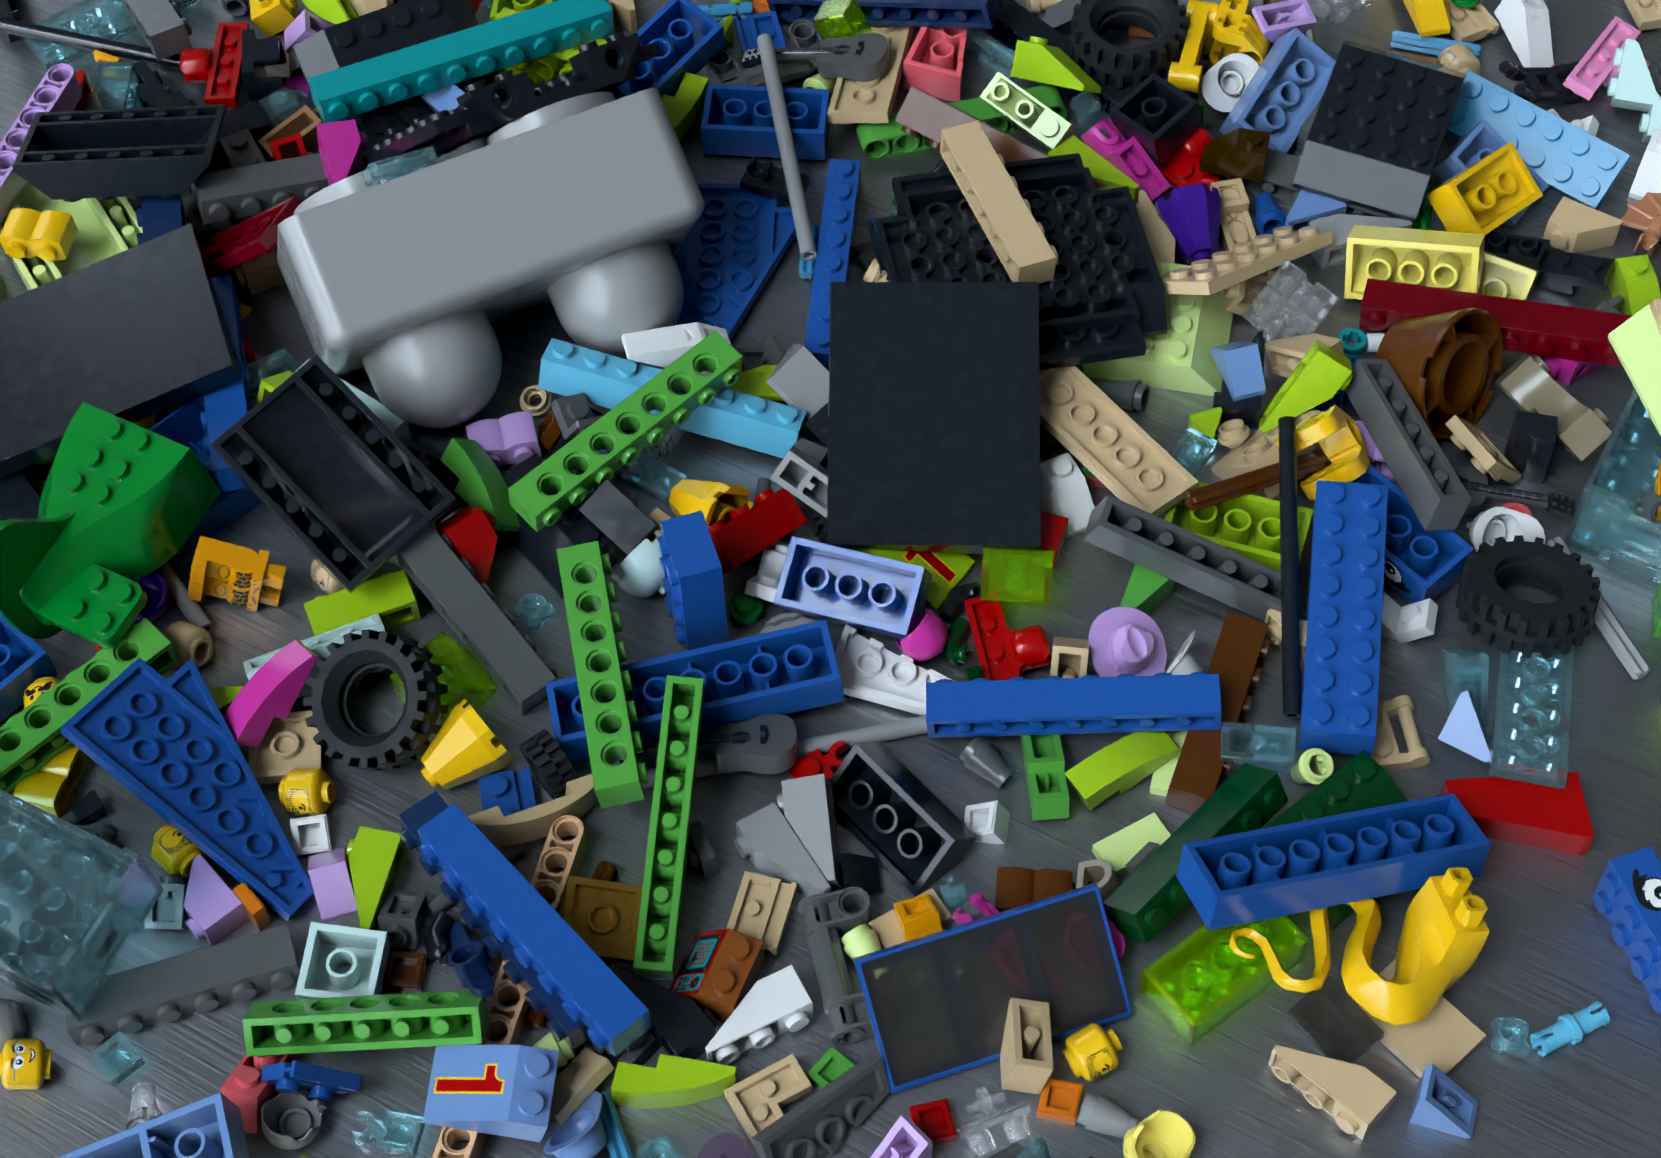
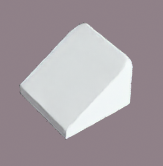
[963,800,1010,845]
[289,813,332,856]

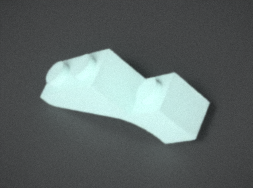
[1607,38,1661,143]

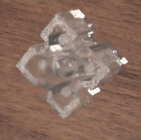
[1242,259,1339,341]

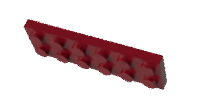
[200,196,301,278]

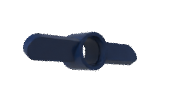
[448,921,496,997]

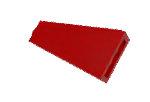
[1437,771,1594,855]

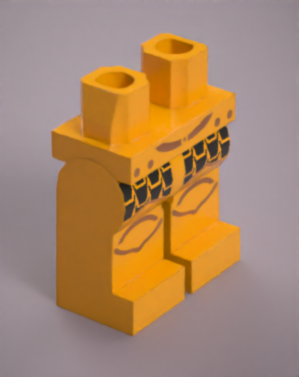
[187,536,287,612]

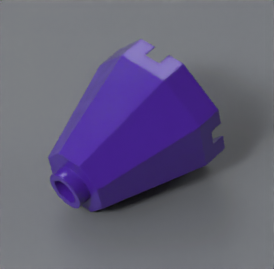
[1155,183,1221,264]

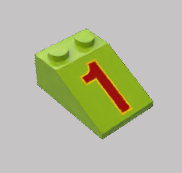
[851,548,975,613]

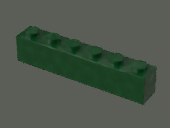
[1103,763,1289,943]

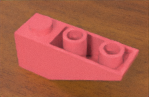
[220,1054,299,1134]

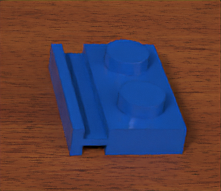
[734,11,787,64]
[478,766,537,817]
[261,1060,361,1101]

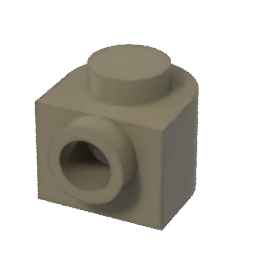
[1072,859,1122,907]

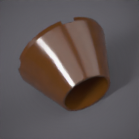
[1376,307,1504,440]

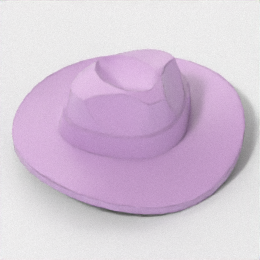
[1088,607,1167,677]

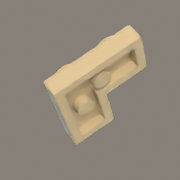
[724,1053,812,1148]

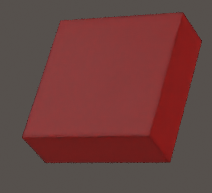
[909,1098,957,1145]

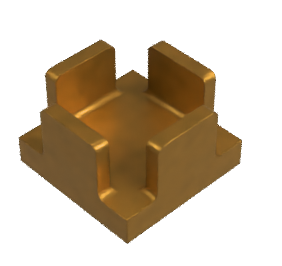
[559,875,643,967]

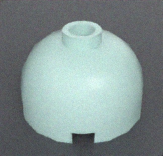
[611,530,665,598]

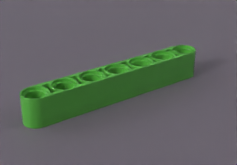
[856,85,1067,159]

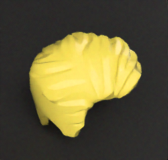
[1123,1110,1196,1158]

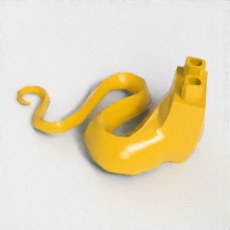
[1229,867,1490,1026]

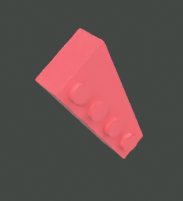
[903,27,969,102]

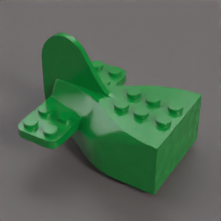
[0,402,221,648]

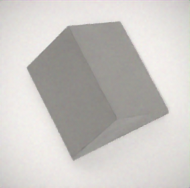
[766,344,829,423]

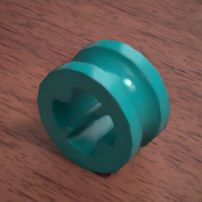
[1337,328,1367,359]

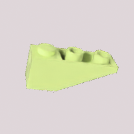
[979,72,1076,151]

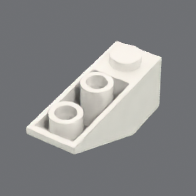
[1494,0,1554,67]
[621,322,731,375]
[705,965,814,1065]

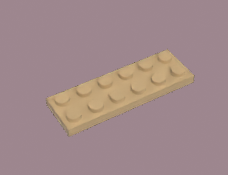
[827,25,914,125]
[1162,226,1333,295]
[1039,365,1199,516]

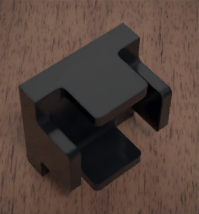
[242,29,290,115]

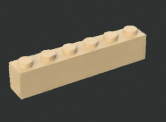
[940,120,1058,284]

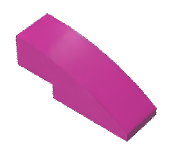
[223,640,318,748]

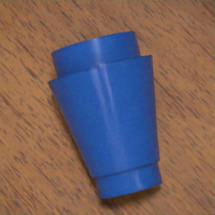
[1255,192,1286,234]

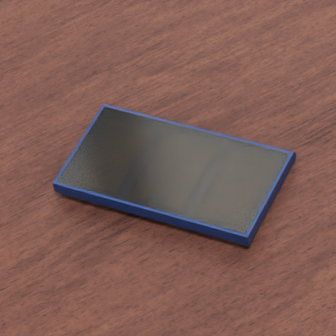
[853,883,1132,1094]

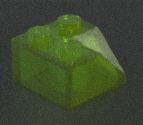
[390,630,497,726]

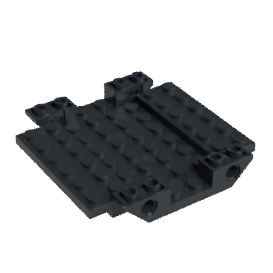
[363,31,659,169]
[867,153,1167,370]

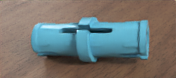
[1530,1001,1610,1057]

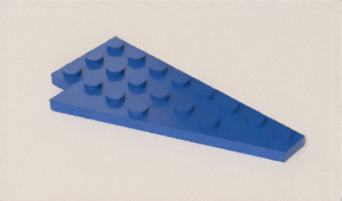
[676,183,796,341]
[61,657,314,922]

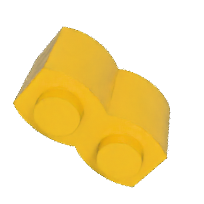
[0,208,78,261]
[11,744,88,818]

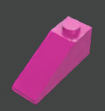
[317,119,367,185]

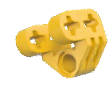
[1208,0,1271,69]
[1274,405,1370,500]

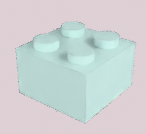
[295,922,391,999]

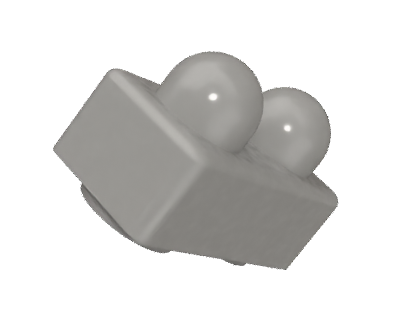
[277,88,705,429]

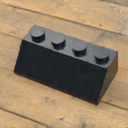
[501,454,617,599]
[830,741,977,896]

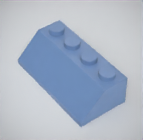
[1219,28,1336,153]

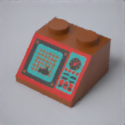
[669,929,766,1022]

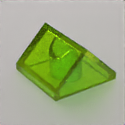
[980,548,1053,604]

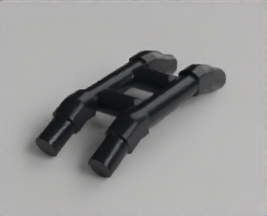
[1499,60,1598,103]

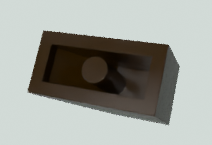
[1199,128,1271,182]

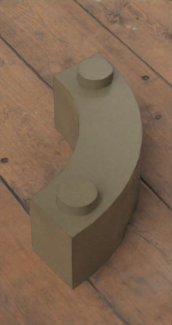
[1494,355,1612,461]

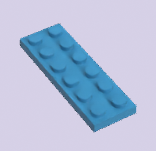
[1447,70,1631,210]

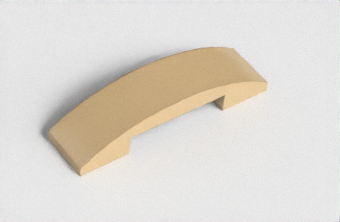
[1210,178,1276,286]
[467,774,598,847]

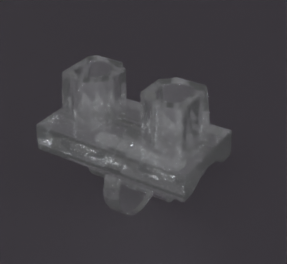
[955,1086,1031,1158]

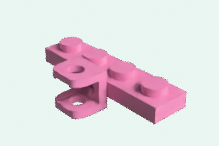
[1563,16,1650,101]

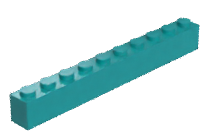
[308,0,614,123]

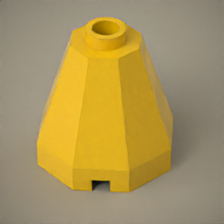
[668,479,754,527]
[420,699,515,790]

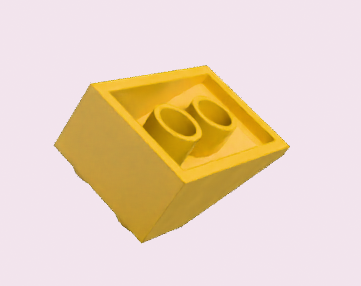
[1426,141,1543,235]

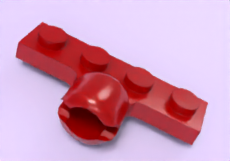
[180,22,250,109]
[1154,127,1221,191]
[964,591,1052,681]

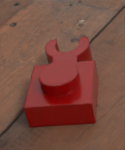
[789,741,848,781]

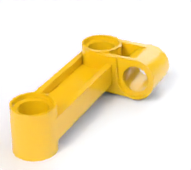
[1168,0,1219,93]

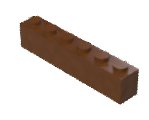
[1164,612,1271,813]

